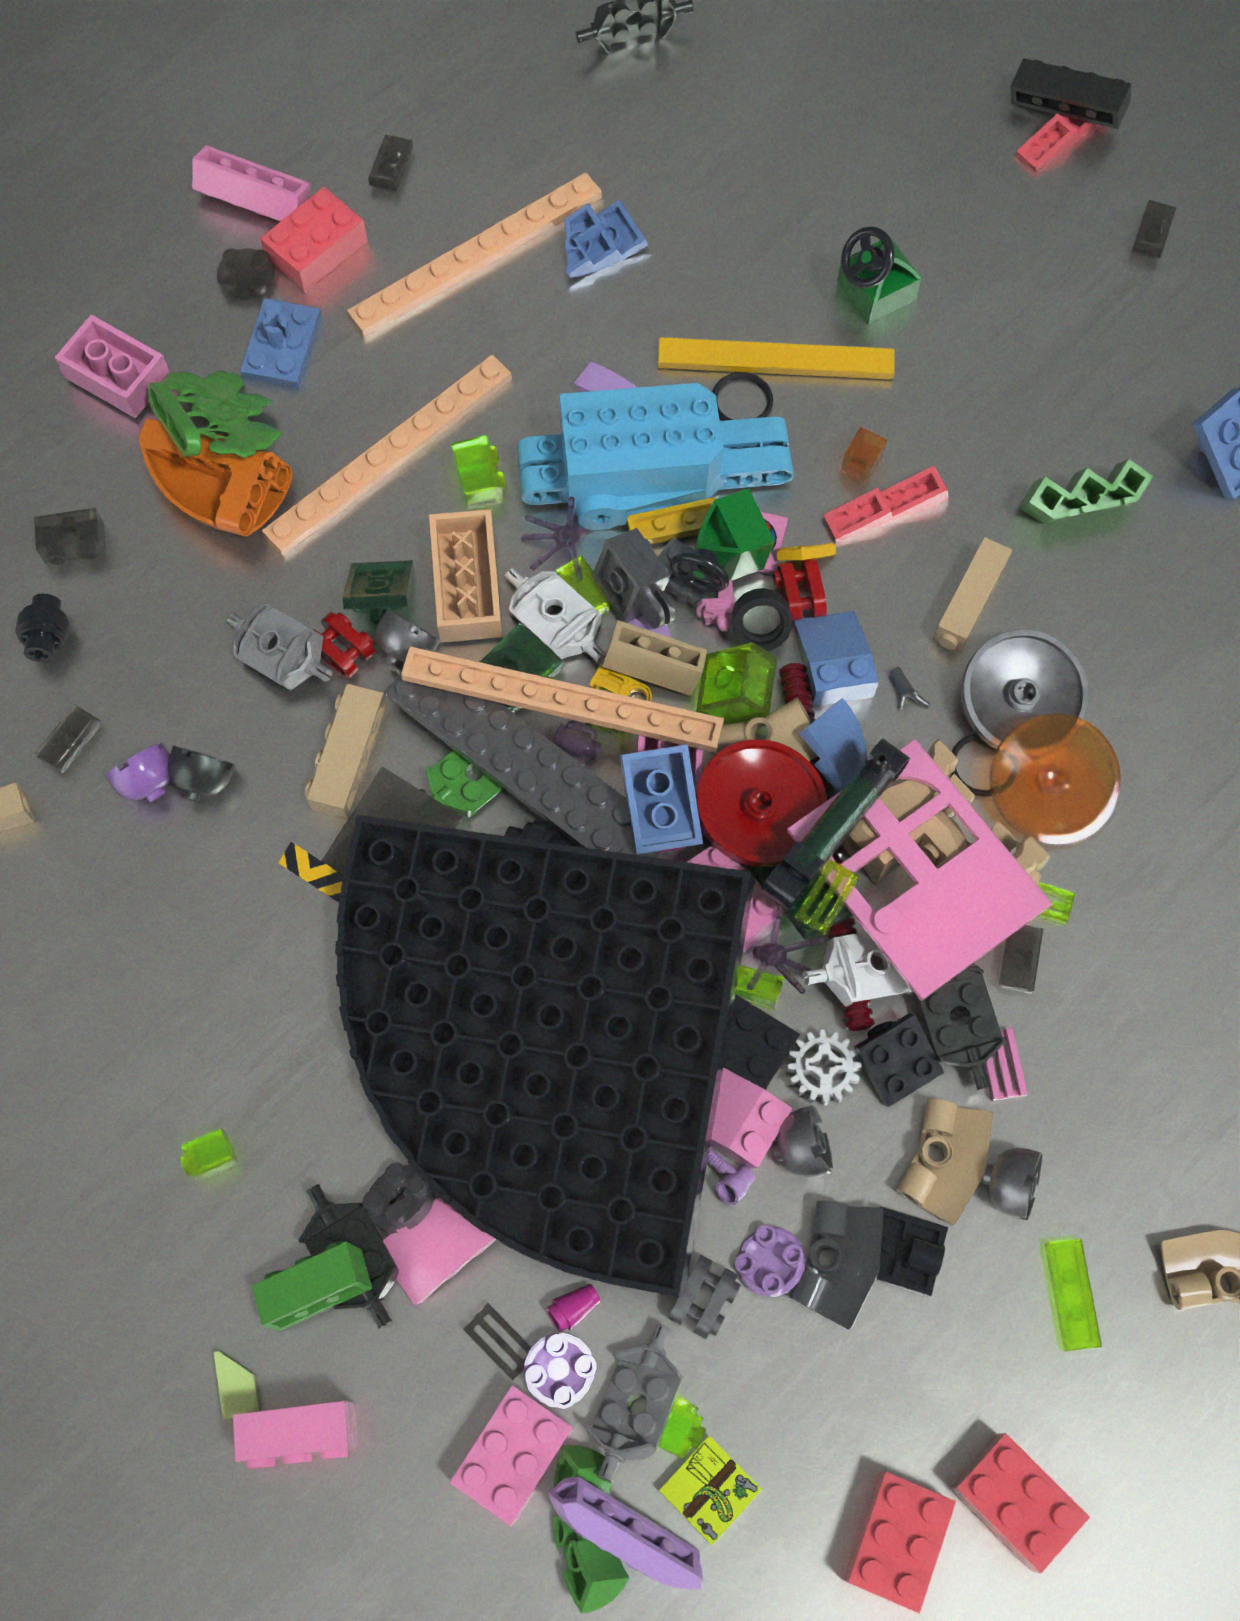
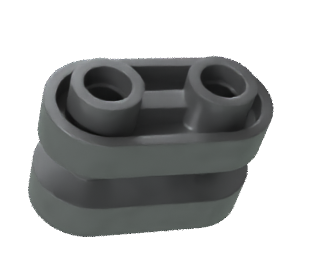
[668,1254,741,1339]

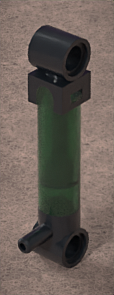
[761,738,910,911]

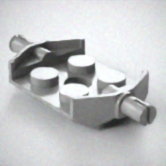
[226,603,333,691]
[585,1324,684,1483]

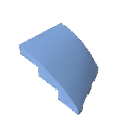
[564,199,649,278]
[800,697,867,798]

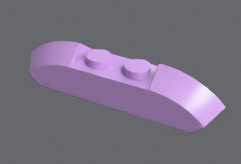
[548,1477,704,1589]

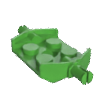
[416,750,504,820]

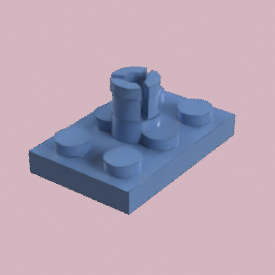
[240,298,322,389]
[1193,388,1240,500]

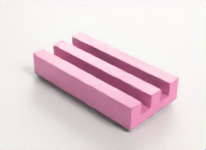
[985,1028,1028,1101]

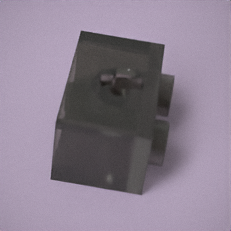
[34,508,106,564]

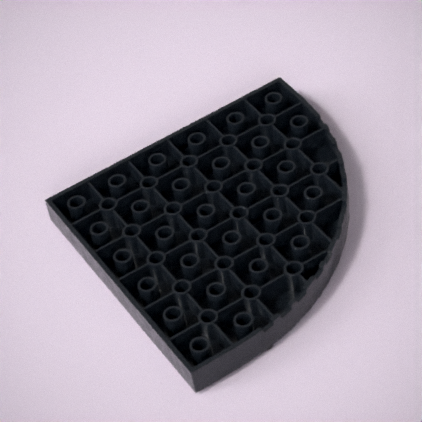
[335,815,755,1297]

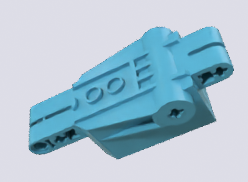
[517,383,794,530]

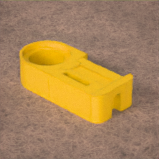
[589,665,652,701]

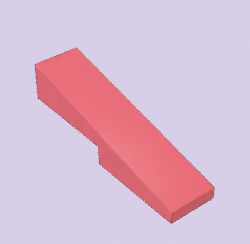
[1016,113,1098,172]
[823,465,949,542]

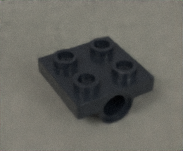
[853,1013,944,1107]
[875,1206,948,1297]

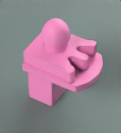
[696,580,735,631]

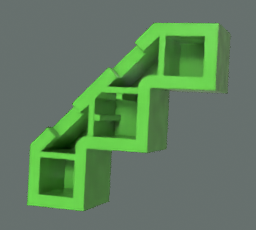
[1018,459,1153,524]

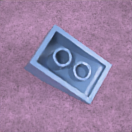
[793,611,879,707]
[619,745,703,854]

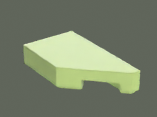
[213,1351,261,1421]

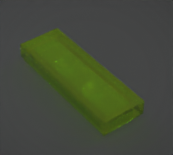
[1045,1239,1102,1352]

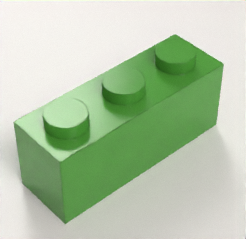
[252,1241,372,1332]

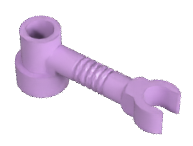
[707,1147,755,1205]

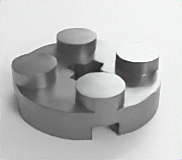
[362,1162,434,1234]

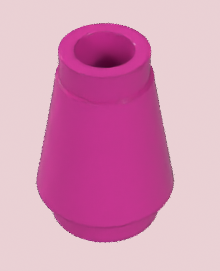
[546,1283,601,1332]

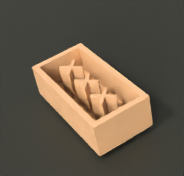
[429,509,503,643]

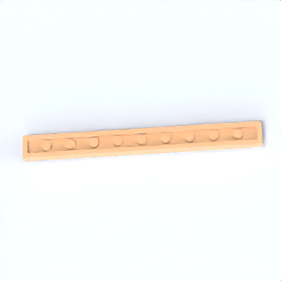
[347,172,602,337]
[262,354,512,556]
[401,647,724,753]

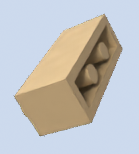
[602,620,707,696]

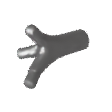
[889,667,930,708]

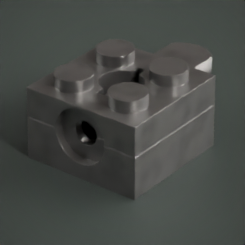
[592,528,675,629]

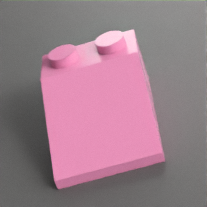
[710,1067,793,1169]

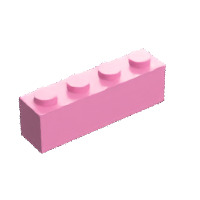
[192,145,310,221]

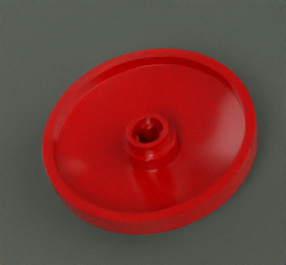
[696,739,827,867]

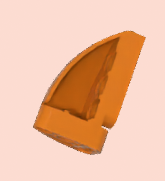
[139,418,293,537]

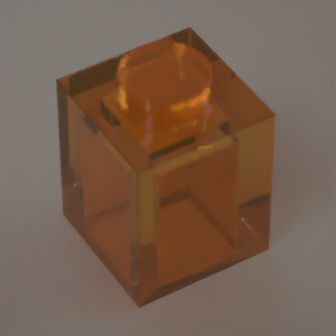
[841,427,888,483]

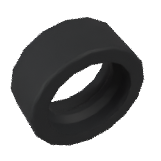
[731,588,792,652]

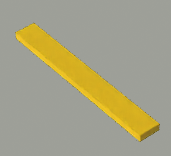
[658,337,894,380]

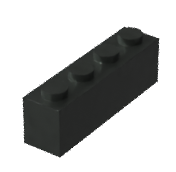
[1010,58,1131,129]

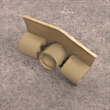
[714,698,818,762]
[896,1099,993,1225]
[1160,1230,1240,1310]

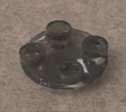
[217,248,275,300]

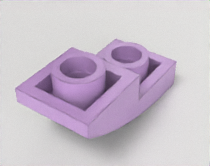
[574,361,638,392]

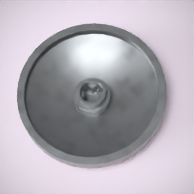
[961,629,1089,757]

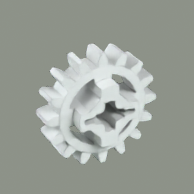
[786,1029,862,1106]

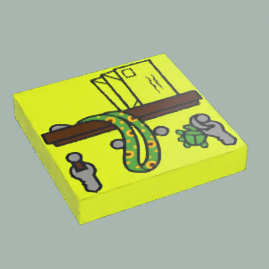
[659,1435,762,1545]

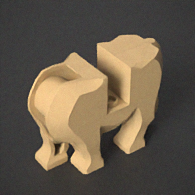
[840,739,1050,891]

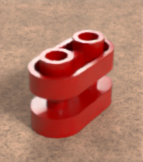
[773,558,827,621]
[313,612,375,679]

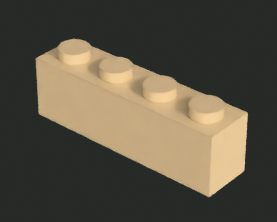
[305,684,387,819]

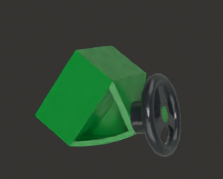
[837,226,922,324]
[670,488,775,592]

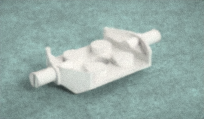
[504,568,605,664]
[803,932,914,1007]

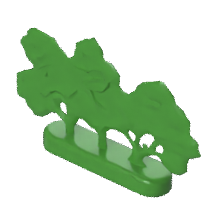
[148,370,283,458]

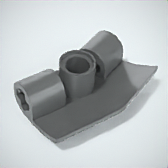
[790,1201,884,1330]

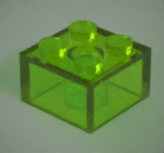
[696,642,777,725]

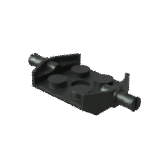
[575,0,694,55]
[919,966,1006,1090]
[298,1184,399,1329]

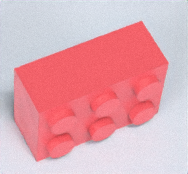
[260,187,368,293]
[949,1433,1090,1574]
[843,1471,956,1614]

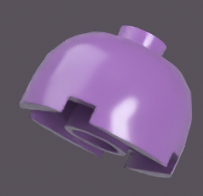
[105,742,171,803]

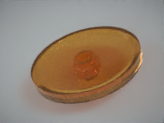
[989,713,1121,843]

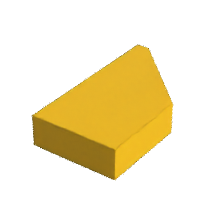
[777,543,836,561]

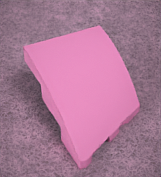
[383,1197,496,1306]

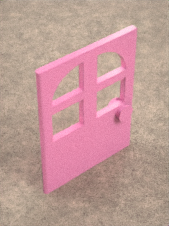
[787,739,1053,1001]

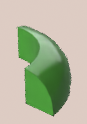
[553,1445,630,1614]

